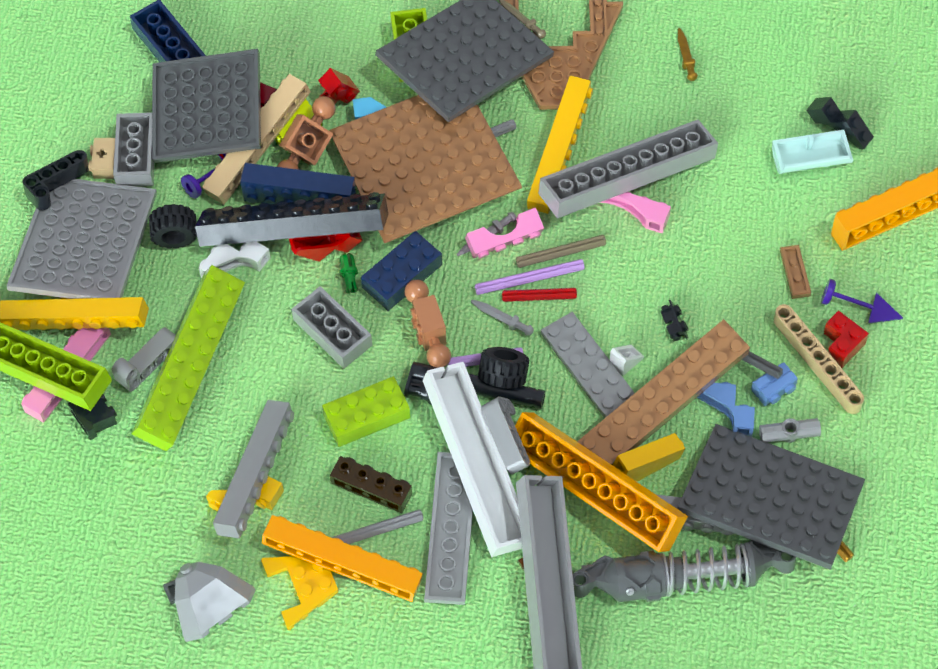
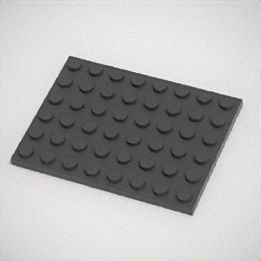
[375,0,554,122]
[677,424,865,570]

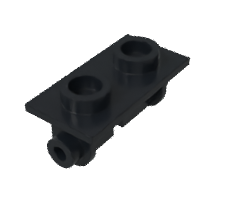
[661,300,689,341]

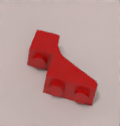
[289,232,363,262]

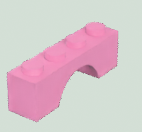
[465,208,544,259]

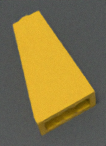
[613,433,685,482]

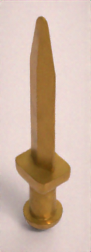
[678,28,698,81]

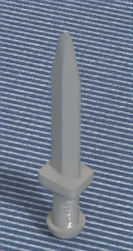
[457,212,516,256]
[471,300,534,336]

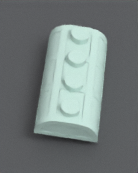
[772,130,853,174]

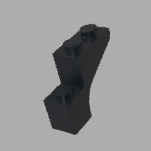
[806,97,874,149]

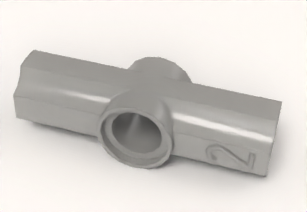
[759,418,821,443]

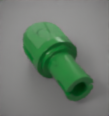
[339,253,358,293]

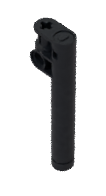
[404,361,546,409]

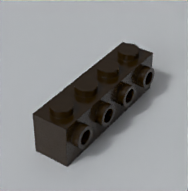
[330,456,412,513]

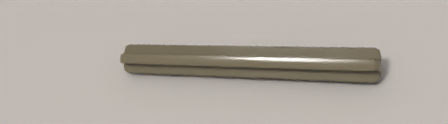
[516,235,606,268]

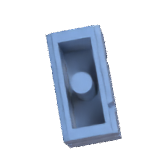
[751,363,798,406]

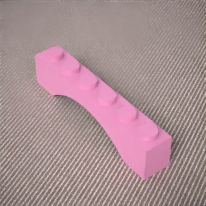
[599,191,671,234]

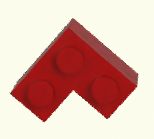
[824,310,869,368]

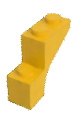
[206,476,284,511]

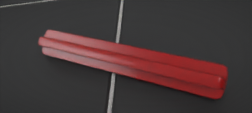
[502,288,577,302]

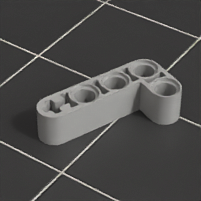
[112,327,176,392]
[481,397,530,474]

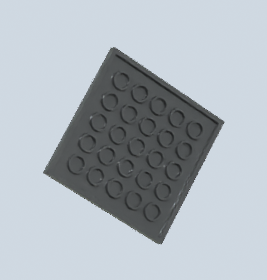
[152,49,261,163]

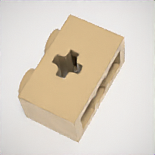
[88,138,115,179]

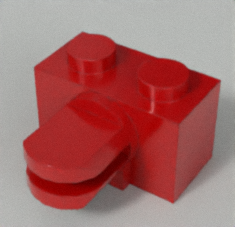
[318,68,360,104]

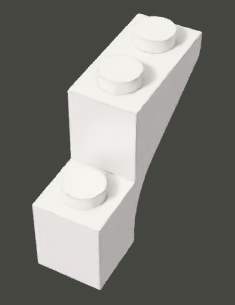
[199,241,271,278]

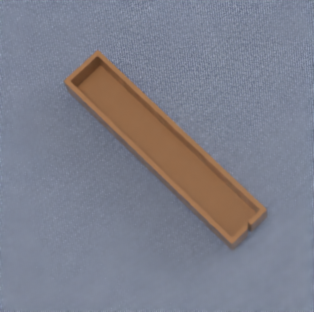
[577,319,750,465]

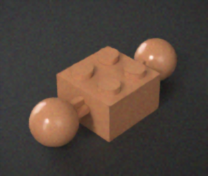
[277,96,336,170]
[405,280,451,368]

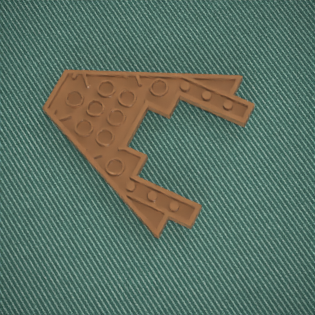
[501,0,623,110]

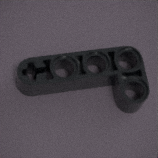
[22,150,89,210]

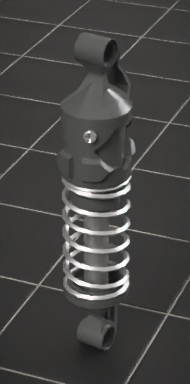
[573,540,796,602]

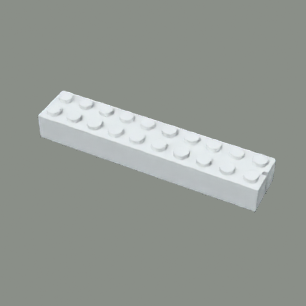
[423,362,522,557]

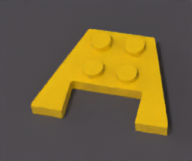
[261,556,339,630]

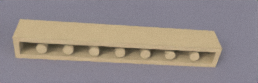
[202,74,311,205]

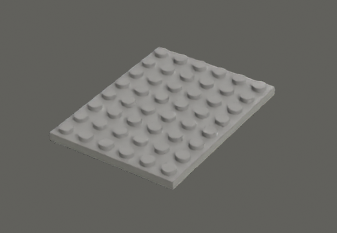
[7,179,157,299]

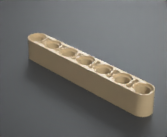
[774,304,864,414]

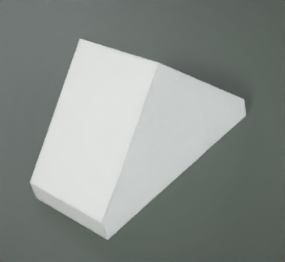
[610,345,644,376]

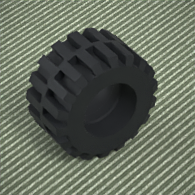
[149,204,197,249]
[478,347,530,388]

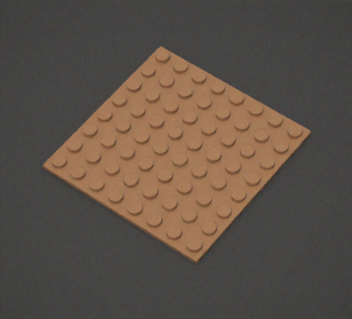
[329,95,522,244]

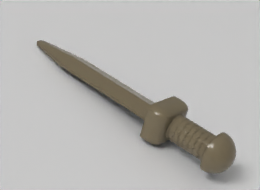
[499,0,546,39]

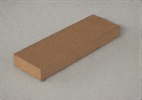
[780,245,811,299]

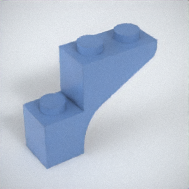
[697,382,755,437]

